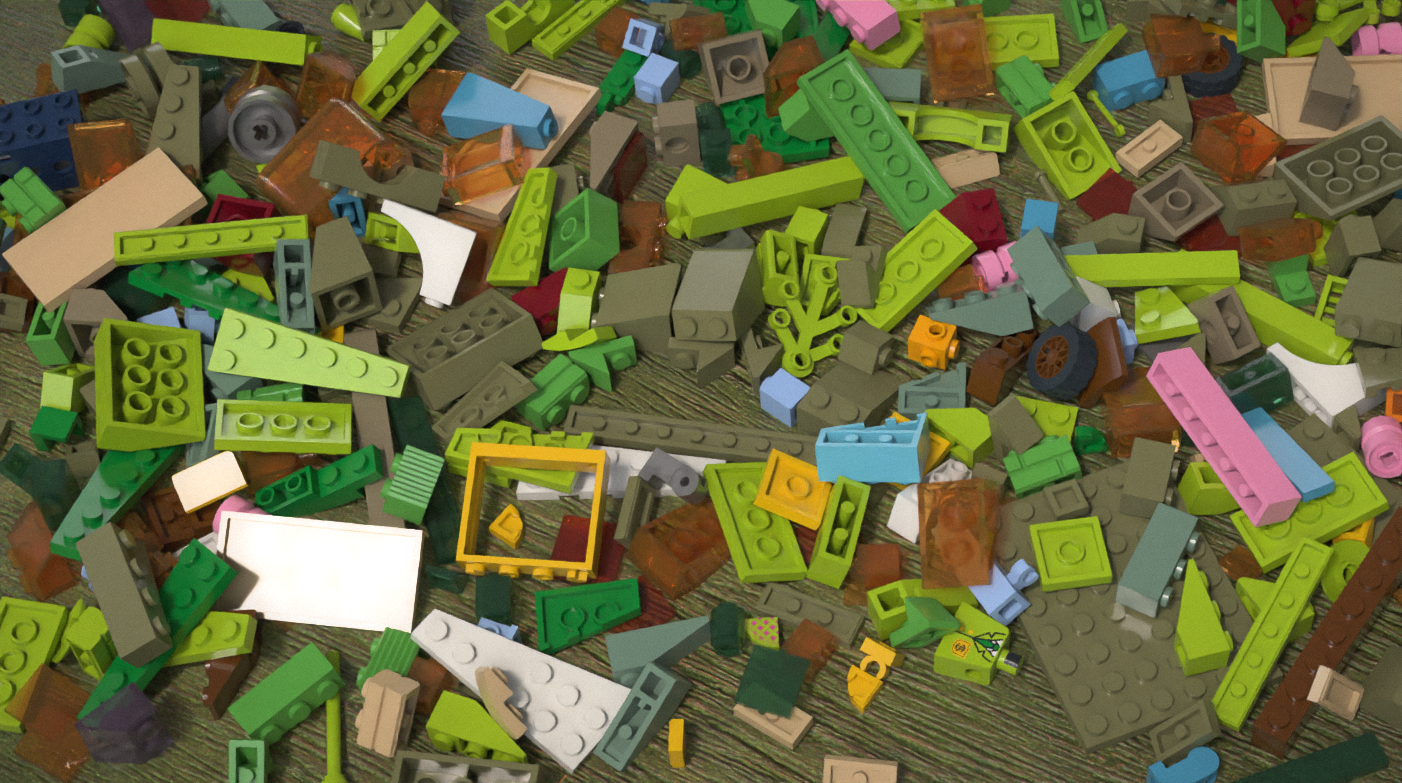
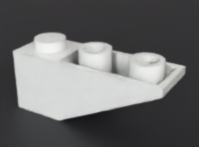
[887,458,972,544]

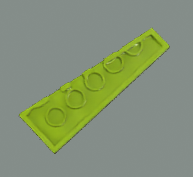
[208,308,412,398]

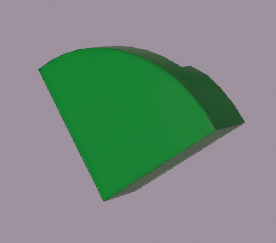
[1073,426,1109,455]

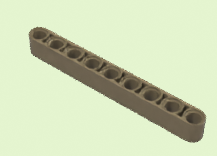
[344,328,408,529]

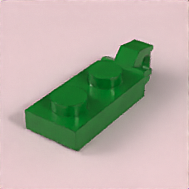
[596,49,648,116]

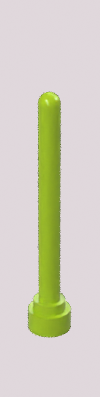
[321,649,349,783]

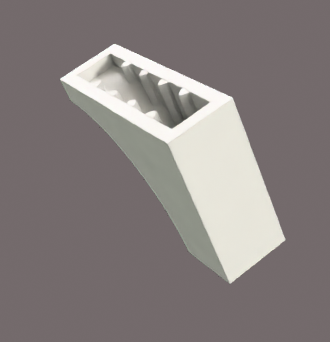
[381,199,477,309]
[1263,342,1387,429]

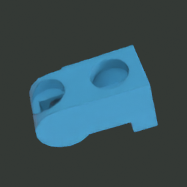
[1146,746,1219,783]

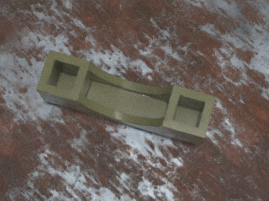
[309,140,446,213]

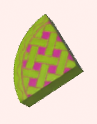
[743,617,780,653]

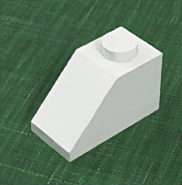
[1069,276,1121,332]

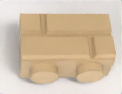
[355,669,420,758]

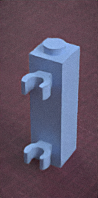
[926,503,1039,626]

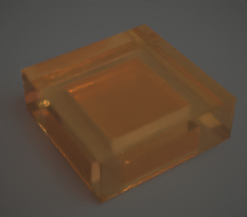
[1218,545,1263,582]

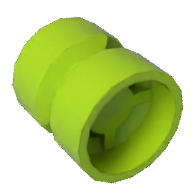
[62,15,116,50]

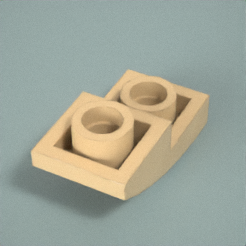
[474,667,527,739]

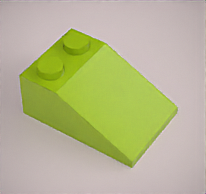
[1012,90,1122,201]

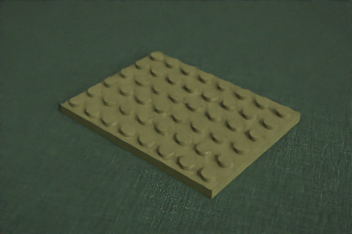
[977,461,1284,755]

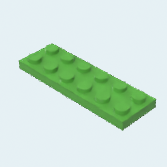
[796,49,956,234]

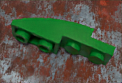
[255,444,384,518]

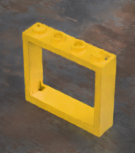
[456,442,611,583]

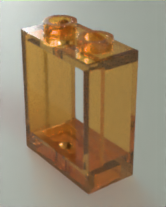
[440,123,524,207]

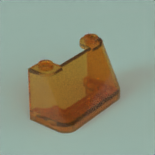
[256,98,405,241]

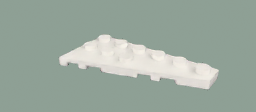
[410,609,631,775]

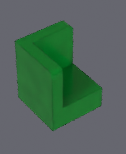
[29,406,85,453]

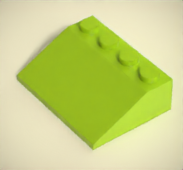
[94,318,206,452]

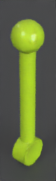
[1087,90,1126,137]

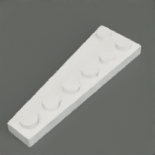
[516,445,726,500]

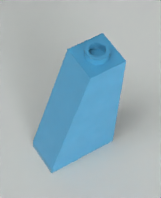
[441,72,558,150]

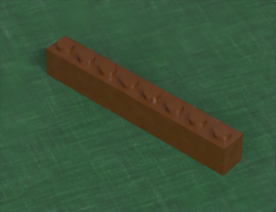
[1251,506,1402,761]

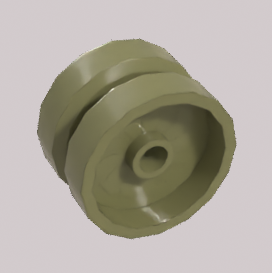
[118,42,173,119]

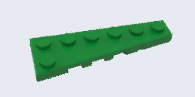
[128,259,322,336]
[50,444,186,562]
[77,538,238,739]

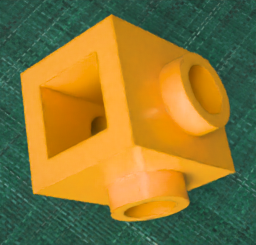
[908,315,961,370]

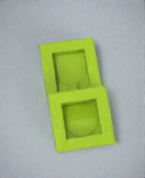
[541,326,617,351]

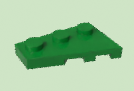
[535,578,642,655]

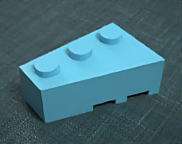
[815,412,930,485]

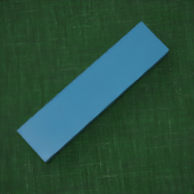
[1241,407,1334,503]

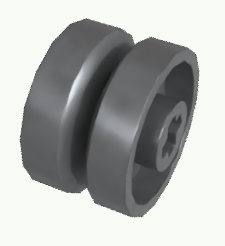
[228,85,301,164]

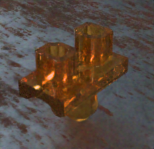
[669,12,727,51]
[728,135,784,182]

